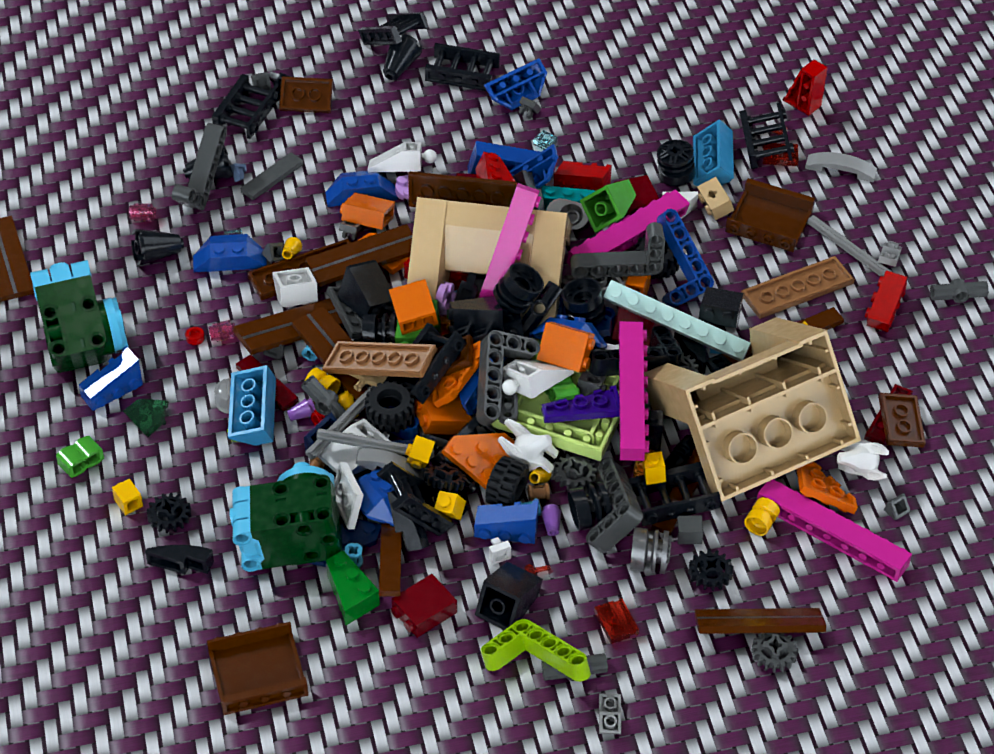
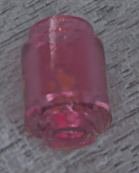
[129,203,156,221]
[208,320,235,342]

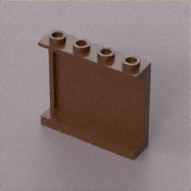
[725,178,815,252]
[207,622,308,715]

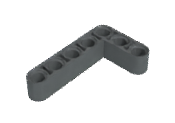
[172,123,227,210]
[570,222,665,278]
[476,330,540,426]
[586,457,643,553]

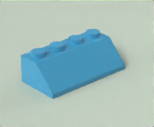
[693,119,734,186]
[228,365,276,446]

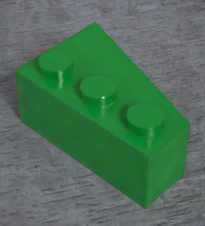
[326,550,380,625]

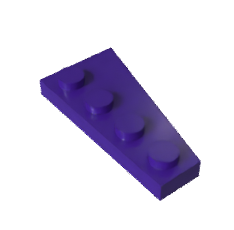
[541,385,620,423]

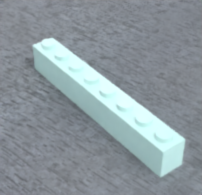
[603,280,751,361]

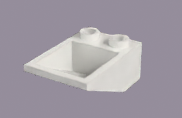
[368,142,437,174]
[502,359,574,399]
[317,419,390,475]

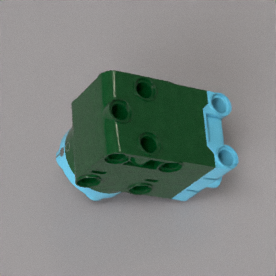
[30,260,129,373]
[230,462,343,572]

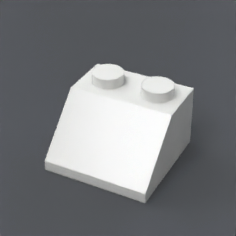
[272,267,318,308]

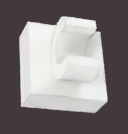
[489,537,511,565]

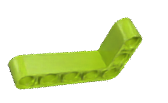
[481,619,591,682]

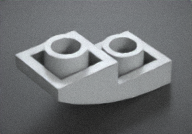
[878,241,902,267]
[599,694,621,734]

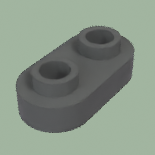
[498,391,518,425]

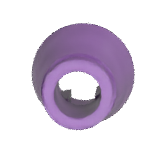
[287,398,315,421]
[541,504,561,536]

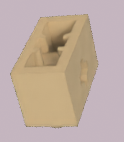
[697,177,734,221]

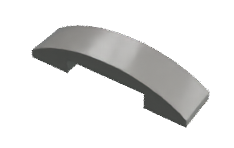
[805,152,877,182]
[356,448,426,482]

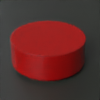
[185,327,205,345]

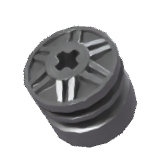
[630,527,671,574]

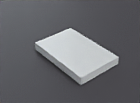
[335,462,363,529]

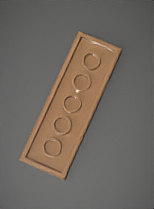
[741,256,855,319]
[322,341,438,378]

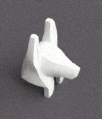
[498,419,559,473]
[837,440,889,481]

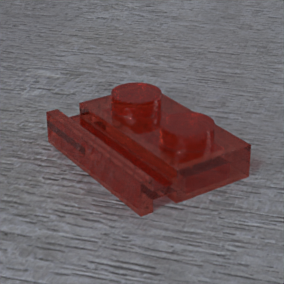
[763,143,799,167]
[594,598,639,644]

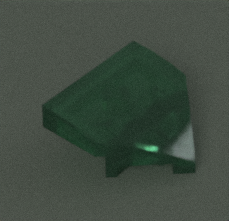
[123,399,169,437]

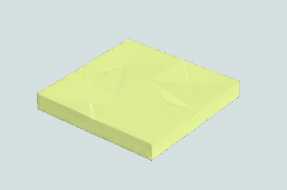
[491,338,620,462]

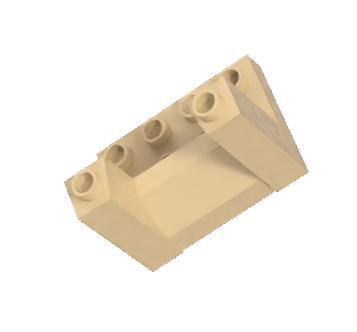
[407,197,572,327]
[644,317,861,502]

